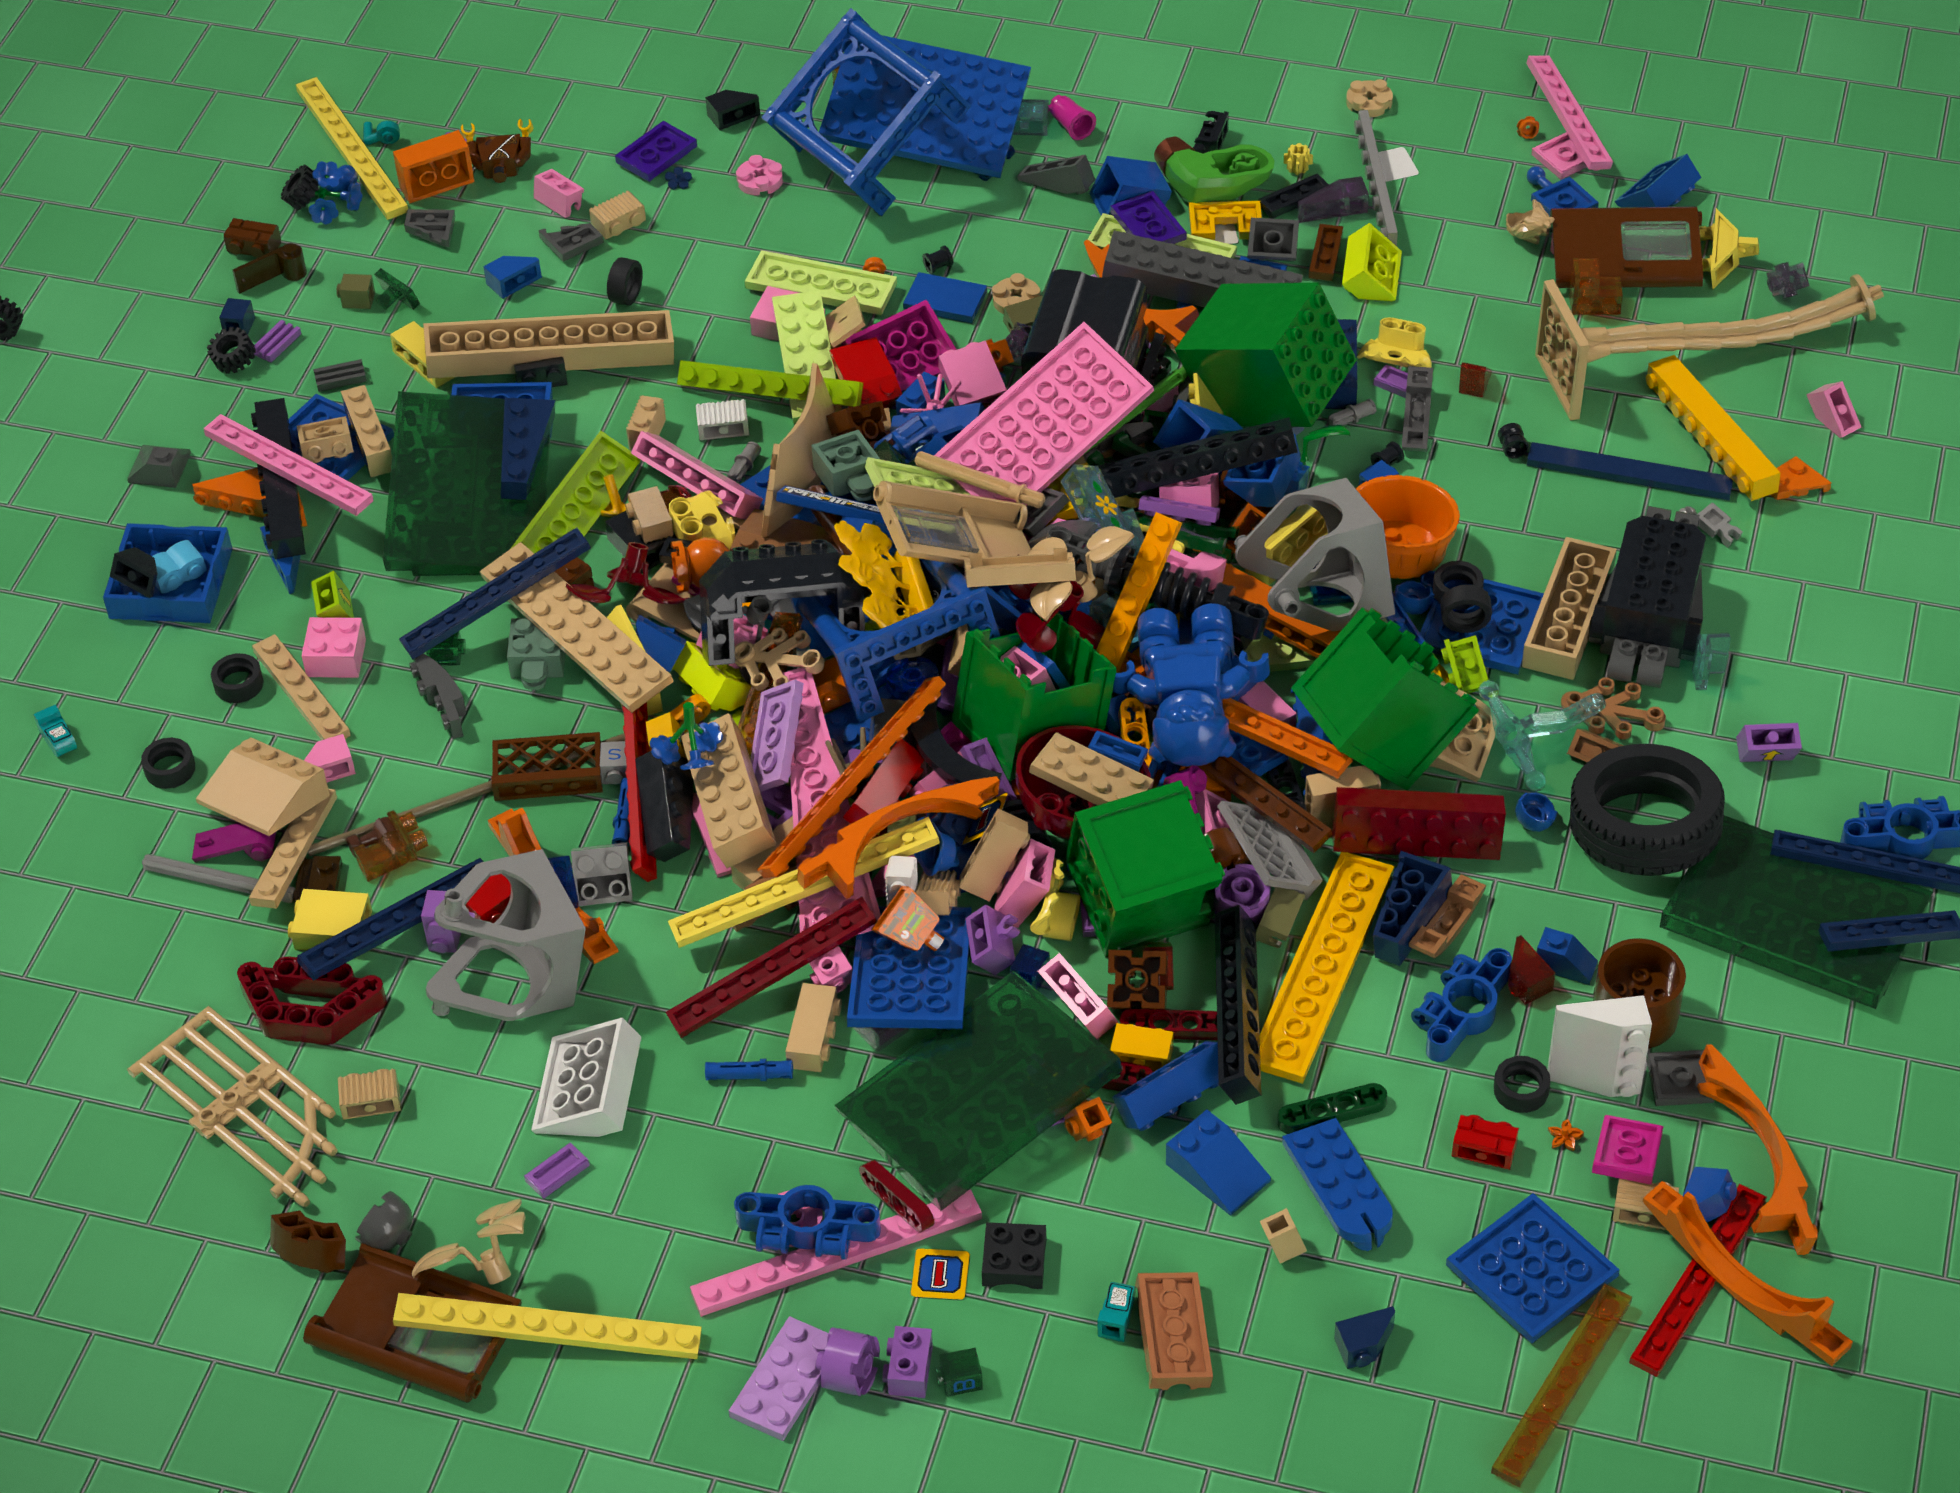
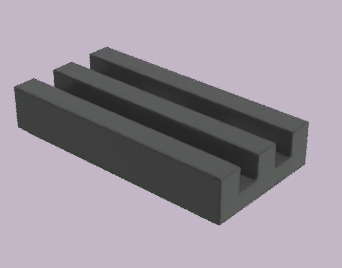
[313,359,367,392]

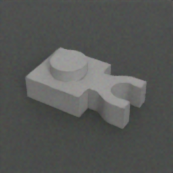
[1697,502,1743,548]

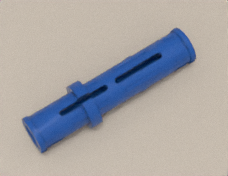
[612,778,630,847]
[705,1058,793,1081]

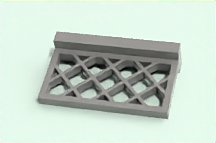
[1217,801,1323,900]

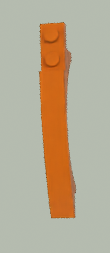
[1084,239,1199,354]
[797,776,1000,899]
[488,808,618,964]
[1697,1044,1818,1255]
[1642,1181,1853,1366]

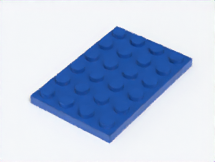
[847,906,972,1029]

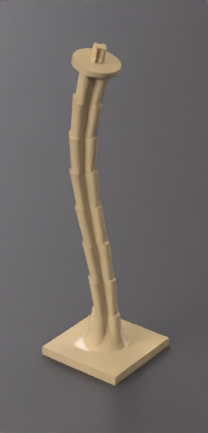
[1535,274,1884,421]

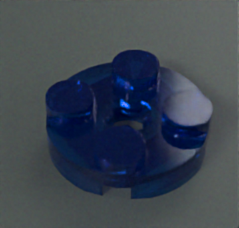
[886,657,939,701]

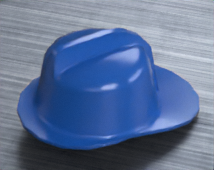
[914,817,960,877]

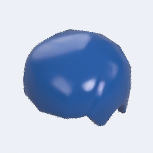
[325,165,358,192]
[1394,581,1435,615]
[1515,792,1558,832]

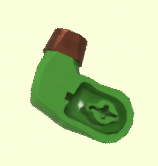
[1154,136,1275,203]

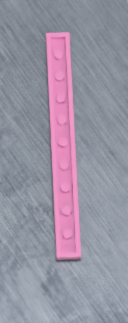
[690,1189,982,1317]

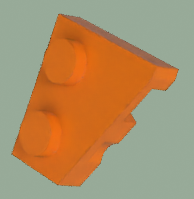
[1771,456,1831,500]

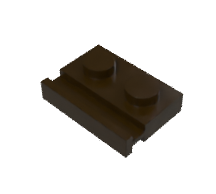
[294,856,342,902]

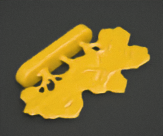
[834,520,934,629]

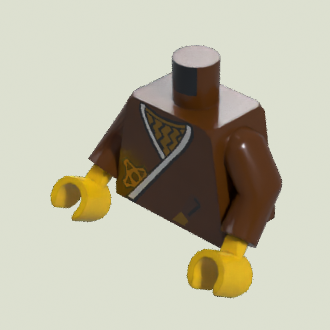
[461,119,533,183]

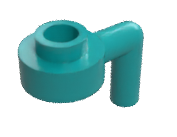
[363,121,400,145]

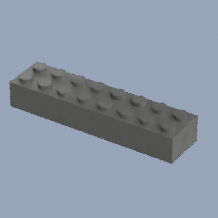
[1102,230,1303,307]

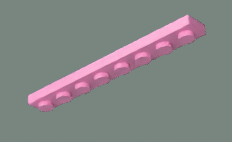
[1526,56,1613,171]
[203,414,373,516]

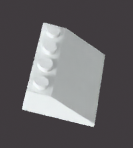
[1547,996,1652,1097]
[531,1018,641,1137]

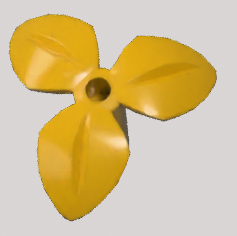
[601,474,626,517]

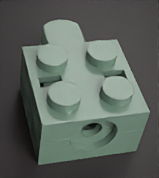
[811,430,880,502]
[507,618,566,690]

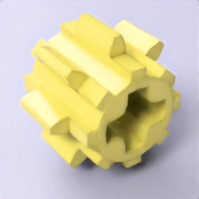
[1283,143,1313,175]

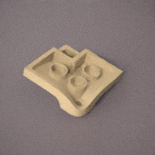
[1430,681,1498,782]

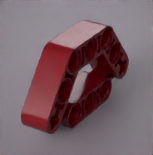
[237,956,387,1045]

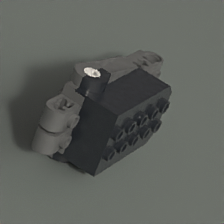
[1589,506,1706,688]

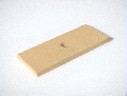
[825,295,866,348]

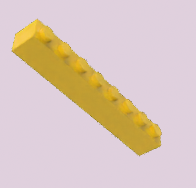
[1646,355,1780,501]

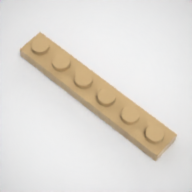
[252,634,351,740]
[249,789,337,909]

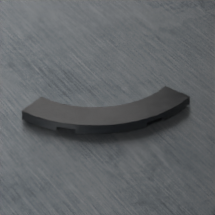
[909,701,1002,799]

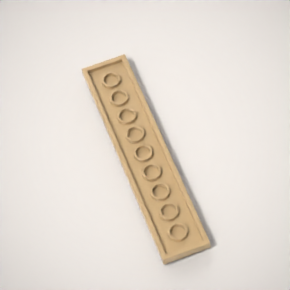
[480,542,674,713]

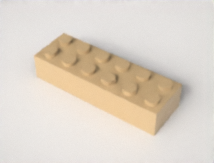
[1522,537,1617,680]
[681,713,777,868]

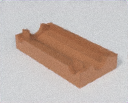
[1135,1272,1213,1390]

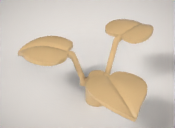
[1027,526,1135,621]
[412,1198,526,1284]

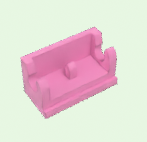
[534,169,584,218]

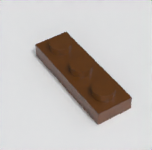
[1309,224,1344,281]

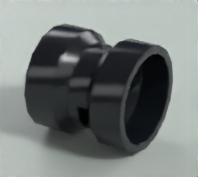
[1498,423,1529,459]

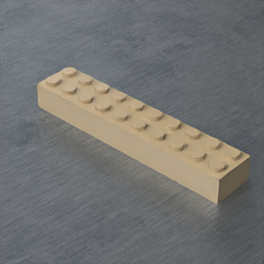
[423,310,674,379]

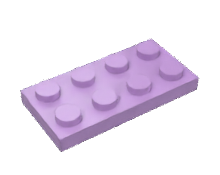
[750,679,804,792]
[729,1316,828,1441]

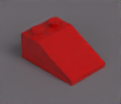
[829,337,902,409]

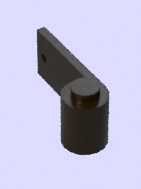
[232,243,307,294]

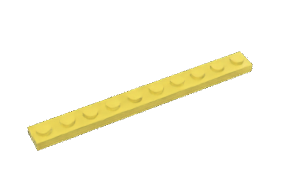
[296,77,408,220]
[668,817,940,948]
[393,1293,702,1359]

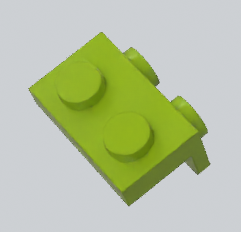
[1441,635,1490,694]

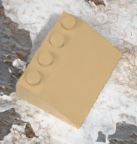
[196,738,330,836]

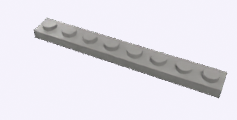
[1354,110,1398,246]

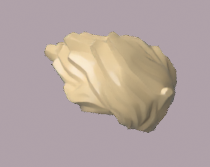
[1506,199,1554,244]

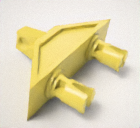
[1688,208,1759,289]

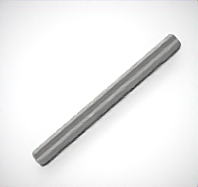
[142,854,295,903]

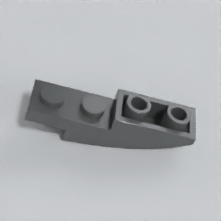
[409,653,467,739]

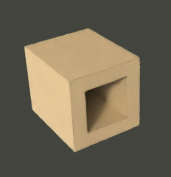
[1260,1208,1307,1264]

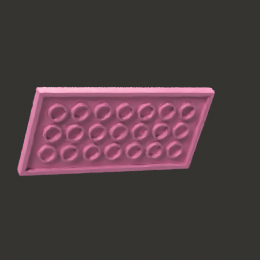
[934,322,1154,512]

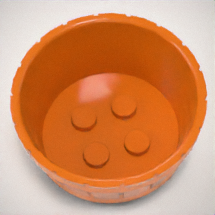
[1356,475,1460,579]

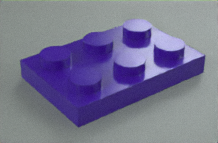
[615,121,697,182]
[1111,191,1187,244]

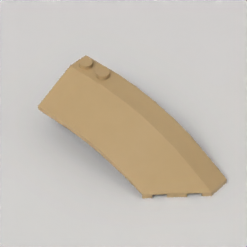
[761,363,837,537]

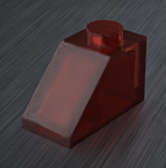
[1508,935,1555,1005]

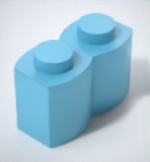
[152,540,207,593]

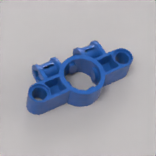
[1840,796,1960,859]
[1411,948,1512,1062]
[734,1185,881,1260]

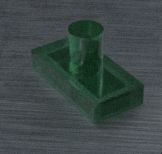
[374,268,420,310]

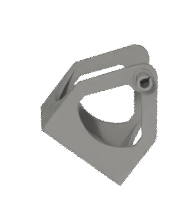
[1234,478,1395,631]
[426,849,586,1021]

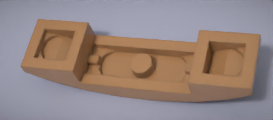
[1409,874,1486,958]

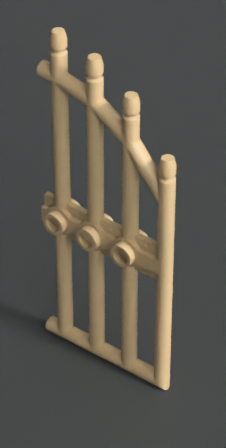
[127,1006,337,1207]

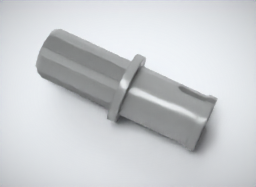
[1328,399,1376,426]
[727,442,761,483]

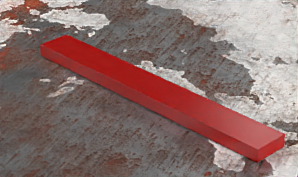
[1629,1184,1767,1377]

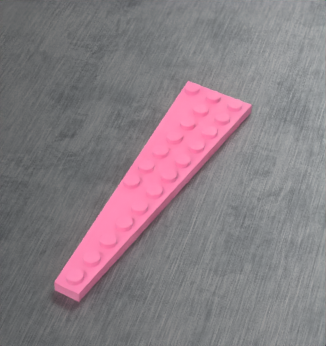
[784,667,881,935]

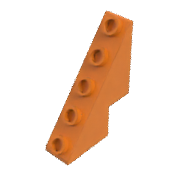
[192,468,308,527]

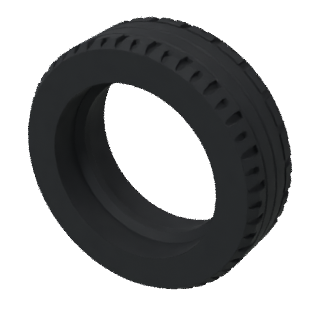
[1570,744,1725,876]

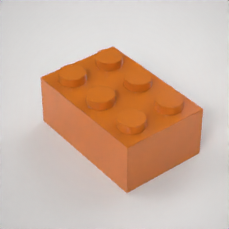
[393,130,475,204]

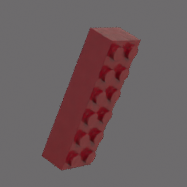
[1332,787,1506,860]

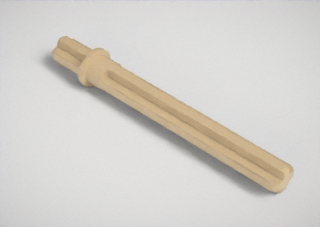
[915,451,1045,508]

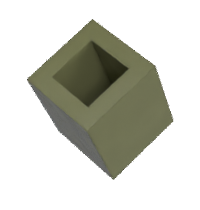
[337,274,375,309]

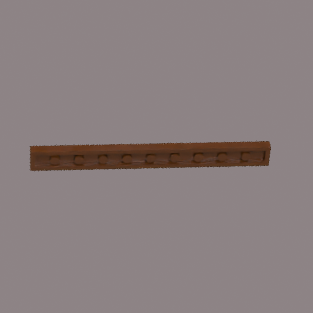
[1125,693,1333,853]

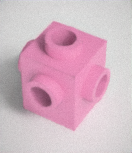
[809,946,853,993]

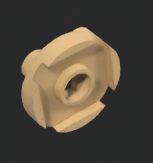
[1346,79,1393,117]
[992,273,1040,314]

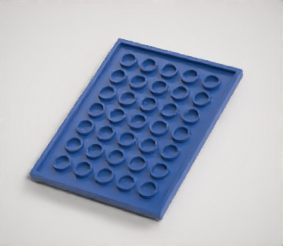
[819,35,1031,178]

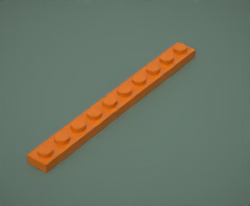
[1118,651,1353,779]
[757,676,946,878]

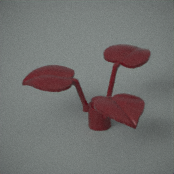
[566,542,689,604]
[1008,554,1106,652]

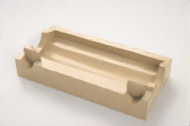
[964,548,1076,587]

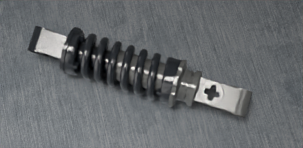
[1047,526,1269,640]

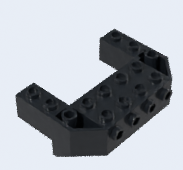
[699,539,868,666]

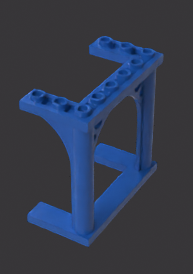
[761,8,971,216]
[790,531,1000,722]

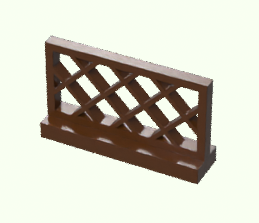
[491,732,603,801]

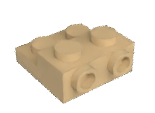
[297,416,354,463]

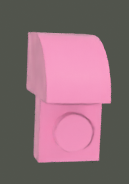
[1166,549,1227,591]

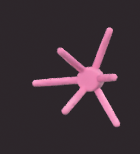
[900,374,962,414]

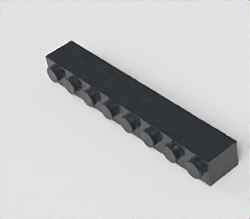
[251,398,306,559]

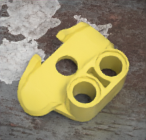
[1357,317,1432,368]
[669,490,736,550]
[1030,858,1080,941]

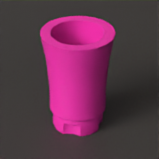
[1049,95,1096,140]

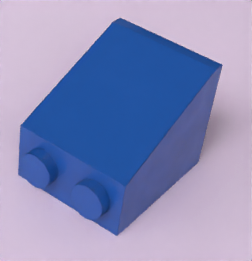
[1089,156,1172,215]
[1153,399,1243,474]

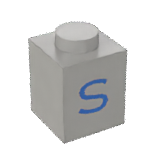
[600,741,627,784]

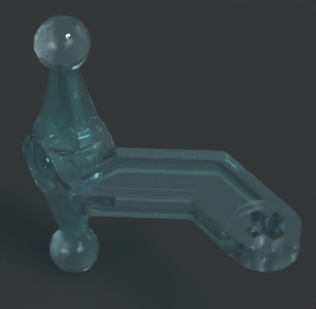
[1478,680,1606,792]

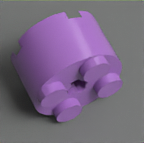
[1214,864,1271,928]
[816,1327,880,1396]

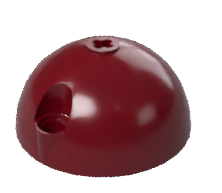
[1016,725,1151,840]

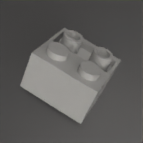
[571,842,633,906]

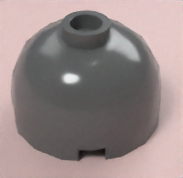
[355,1191,412,1251]

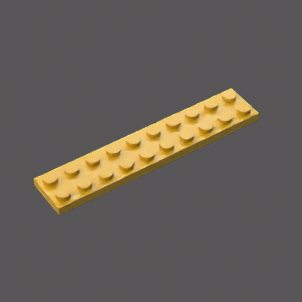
[1260,852,1395,1084]

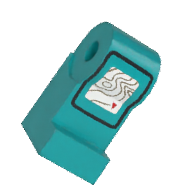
[33,704,77,757]
[1097,1281,1136,1342]

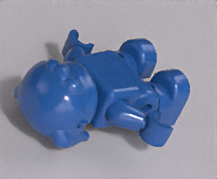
[1112,603,1270,767]

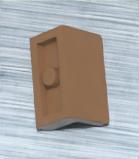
[1567,729,1624,762]

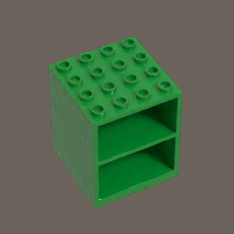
[1175,282,1357,427]

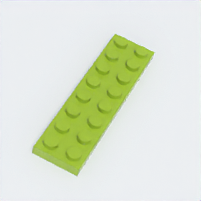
[509,430,641,554]

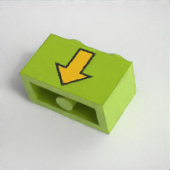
[311,571,354,618]

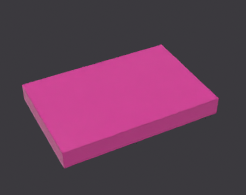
[1592,1115,1664,1185]

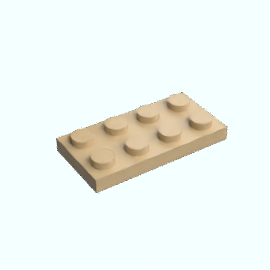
[1029,733,1154,805]

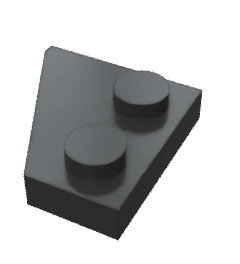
[404,209,456,247]
[539,223,604,262]

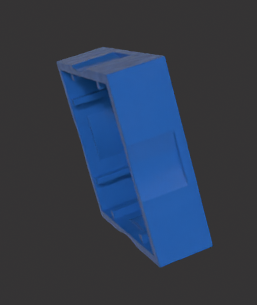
[103,523,233,623]

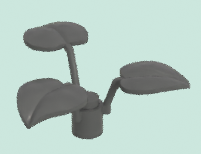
[684,594,796,691]

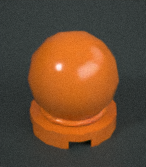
[671,537,730,593]

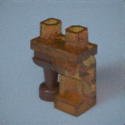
[346,810,429,882]

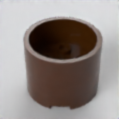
[1593,938,1686,1049]

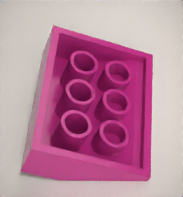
[840,300,957,392]

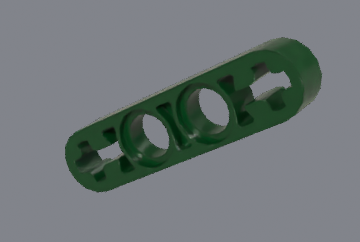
[1278,1083,1387,1134]

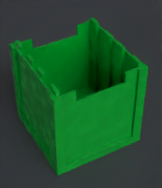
[1291,607,1479,791]
[951,613,1117,781]
[1065,780,1225,957]

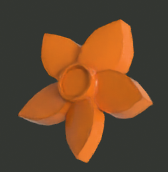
[1548,1119,1584,1151]

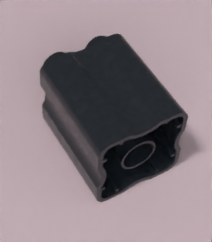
[1021,269,1149,376]

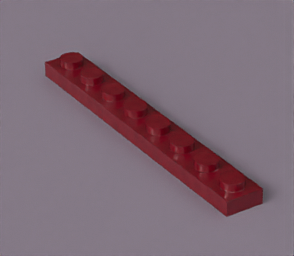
[666,896,877,1038]

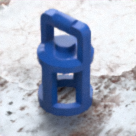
[874,410,939,465]

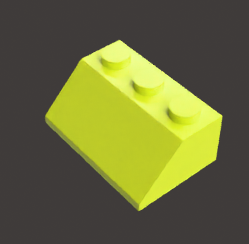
[1342,223,1402,302]
[673,641,763,711]

